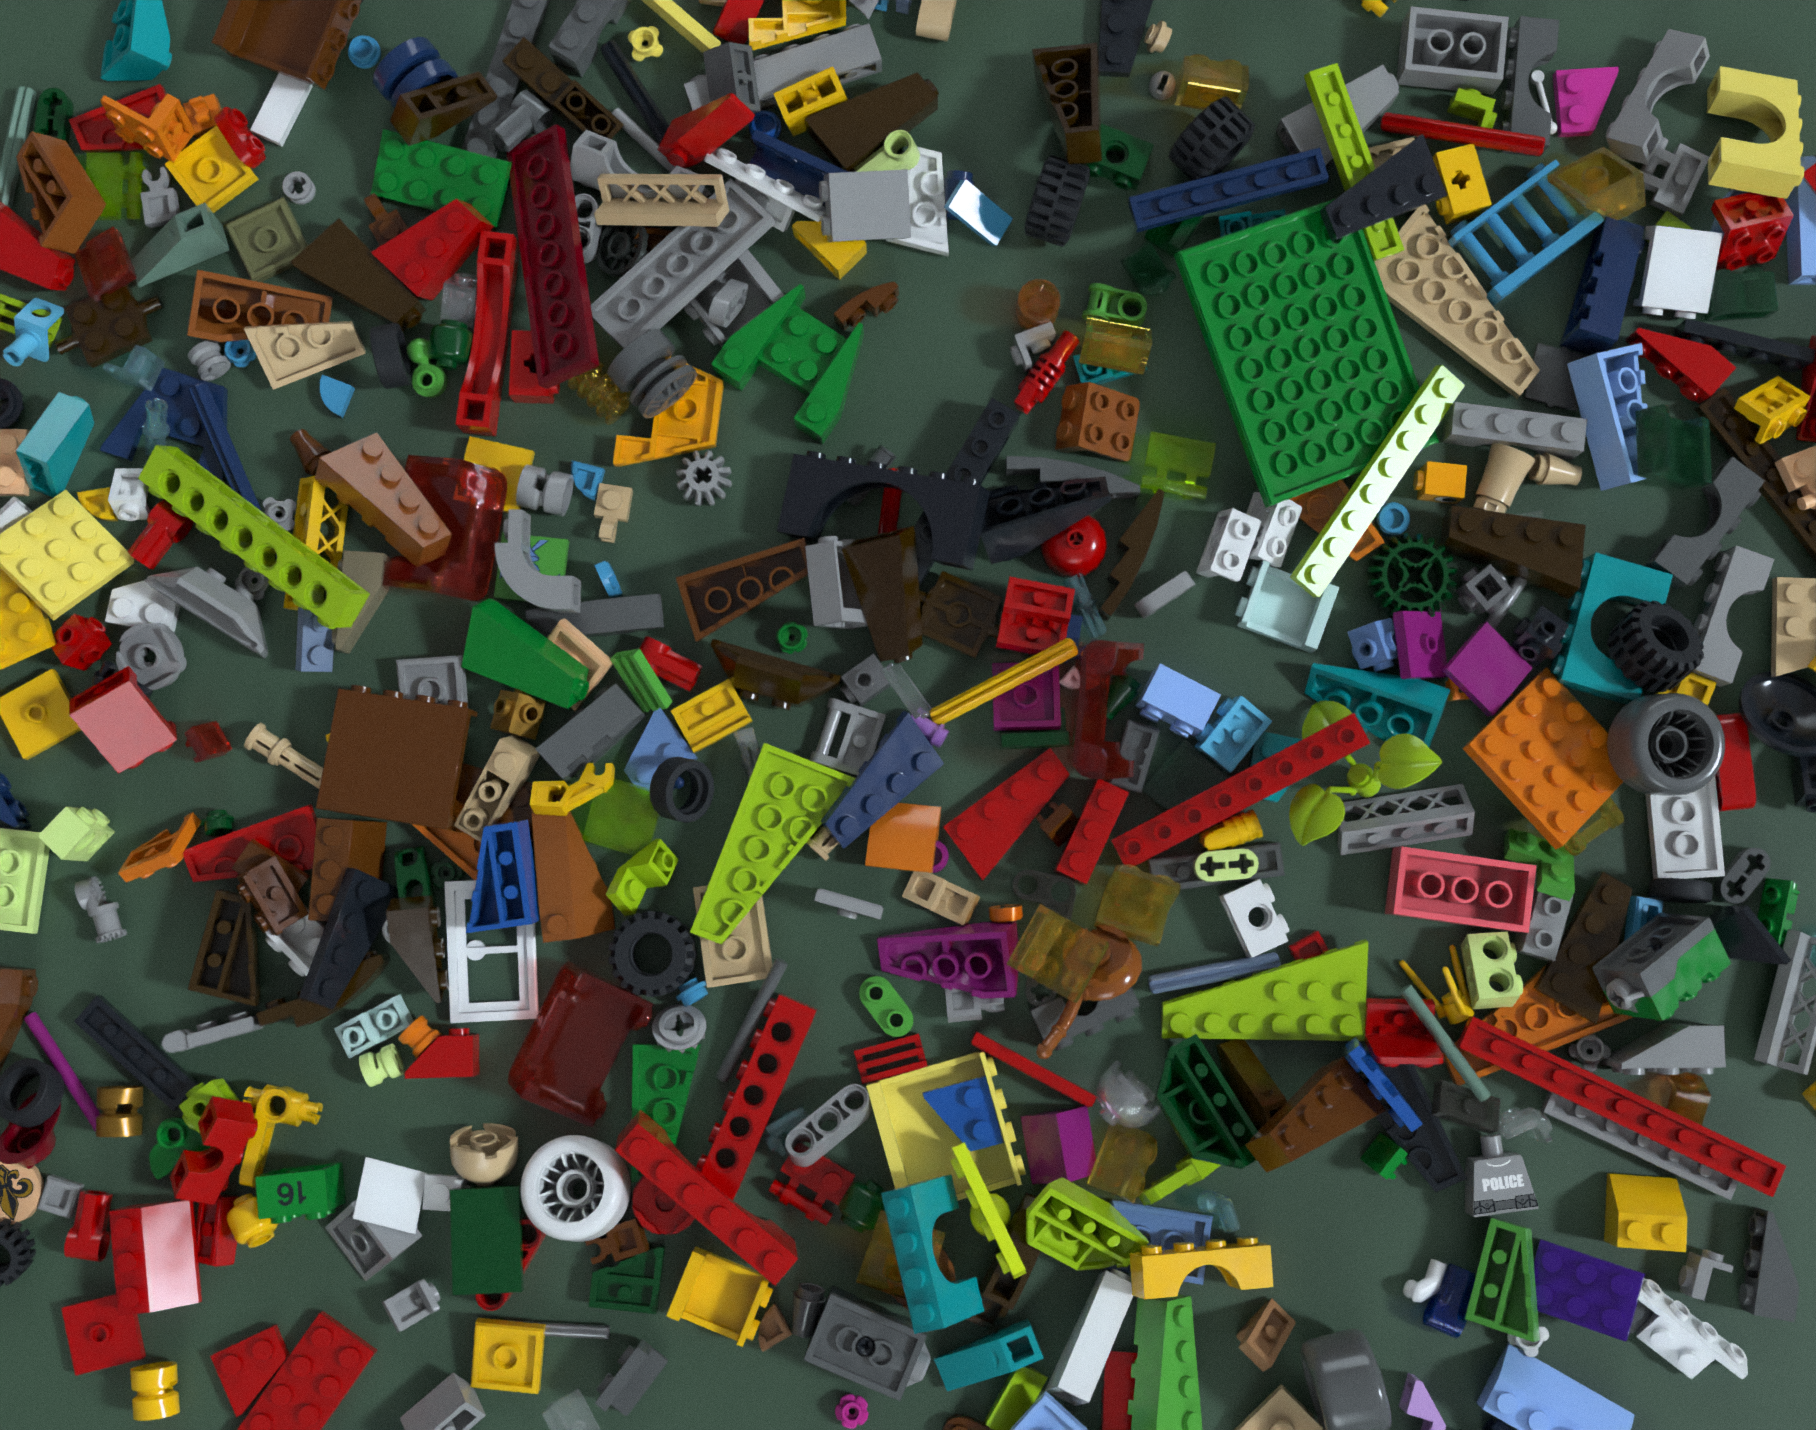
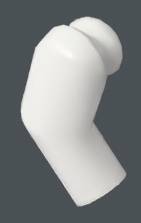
[1403,1259,1447,1303]

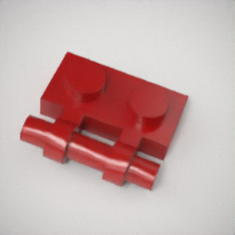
[768,1142,856,1226]

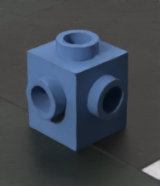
[1347,618,1398,672]

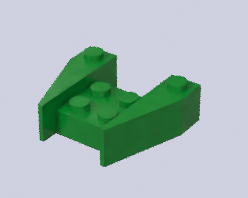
[711,284,864,445]

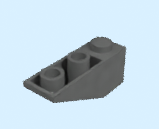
[1739,1207,1799,1322]

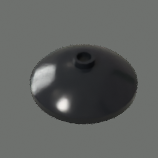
[1738,671,1816,757]

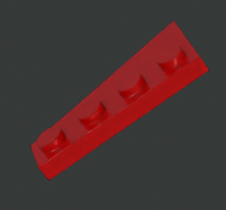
[943,748,1070,881]
[183,804,317,882]

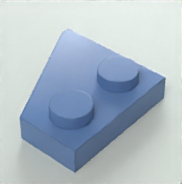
[624,708,698,798]

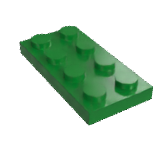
[371,129,512,227]

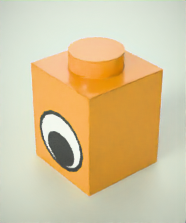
[1413,461,1467,504]

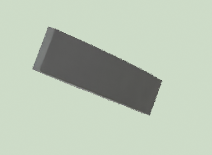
[1005,456,1140,499]
[525,594,664,638]

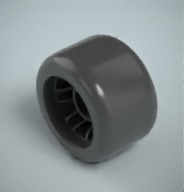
[1607,693,1725,796]
[1300,1328,1392,1430]

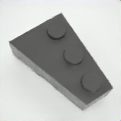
[535,684,646,783]

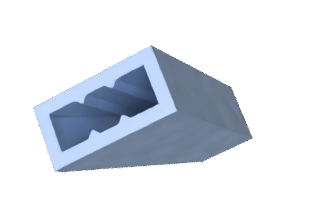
[1785,156,1816,285]

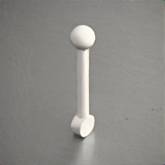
[1530,70,1557,135]

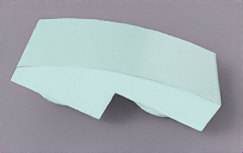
[334,994,414,1059]

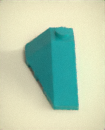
[100,0,172,81]
[1304,663,1450,748]

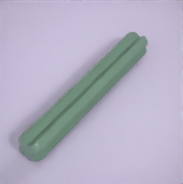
[0,86,37,209]

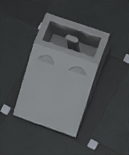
[1600,1022,1726,1075]

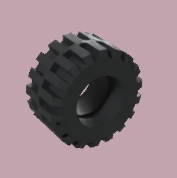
[1168,96,1256,181]
[1024,154,1090,247]
[1607,600,1704,693]
[608,911,697,997]

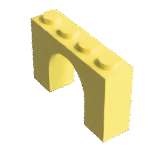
[1707,66,1804,199]

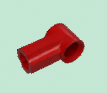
[127,500,194,570]
[639,636,703,692]
[64,1190,113,1262]

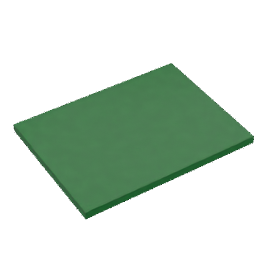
[1174,198,1439,508]

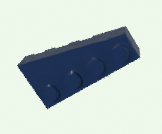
[1560,215,1645,356]

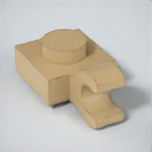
[594,483,633,543]

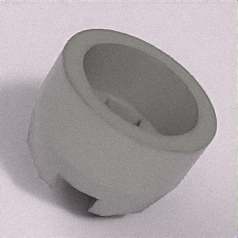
[1149,71,1176,100]

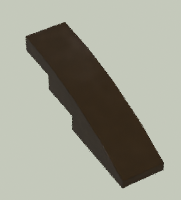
[1098,488,1165,621]

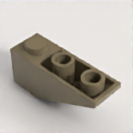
[332,551,392,654]

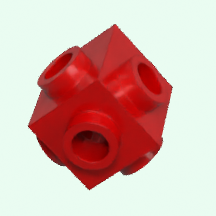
[51,614,112,671]

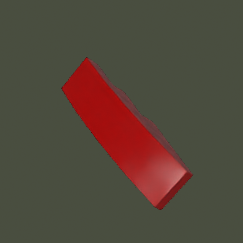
[1099,1351,1138,1430]

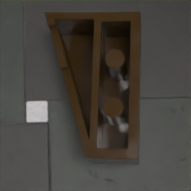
[188,889,261,1006]

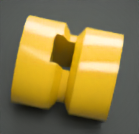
[130,1361,180,1421]

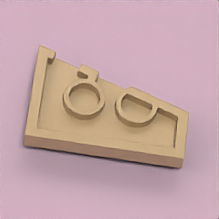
[244,321,366,390]

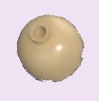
[450,1123,518,1186]

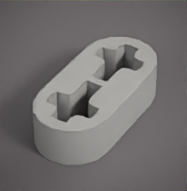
[708,278,749,327]
[1134,571,1195,619]

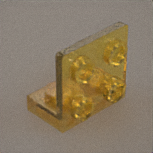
[1007,904,1109,1003]

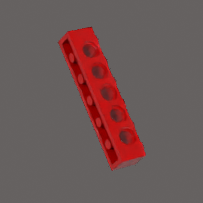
[695,993,818,1200]

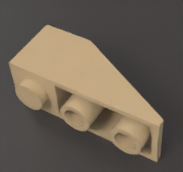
[454,735,540,842]

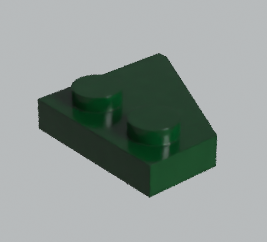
[588,1245,665,1314]

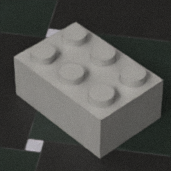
[1397,6,1509,95]

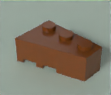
[16,131,107,254]

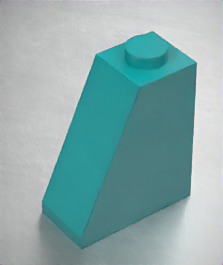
[16,392,95,498]

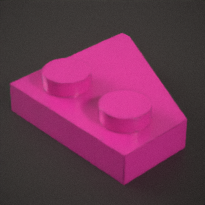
[1552,67,1619,137]

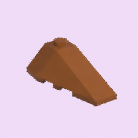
[531,801,616,943]

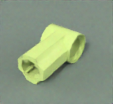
[854,130,920,172]

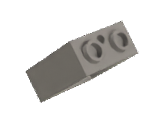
[805,536,868,629]

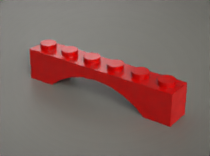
[455,231,520,437]

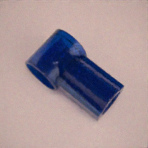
[1423,1263,1476,1339]

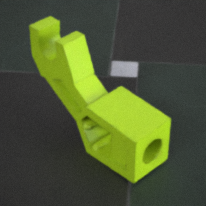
[1137,1154,1220,1206]

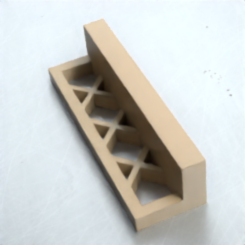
[594,174,729,227]

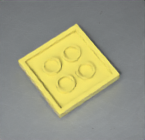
[0,489,134,621]

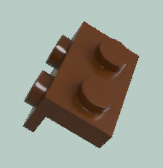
[236,856,309,936]

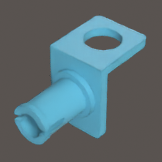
[3,298,64,366]

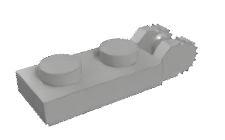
[161,1011,264,1053]

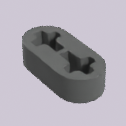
[1714,848,1771,904]

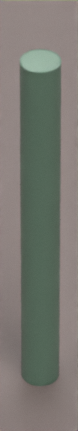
[1400,984,1491,1102]

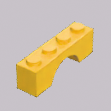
[1129,1236,1274,1300]

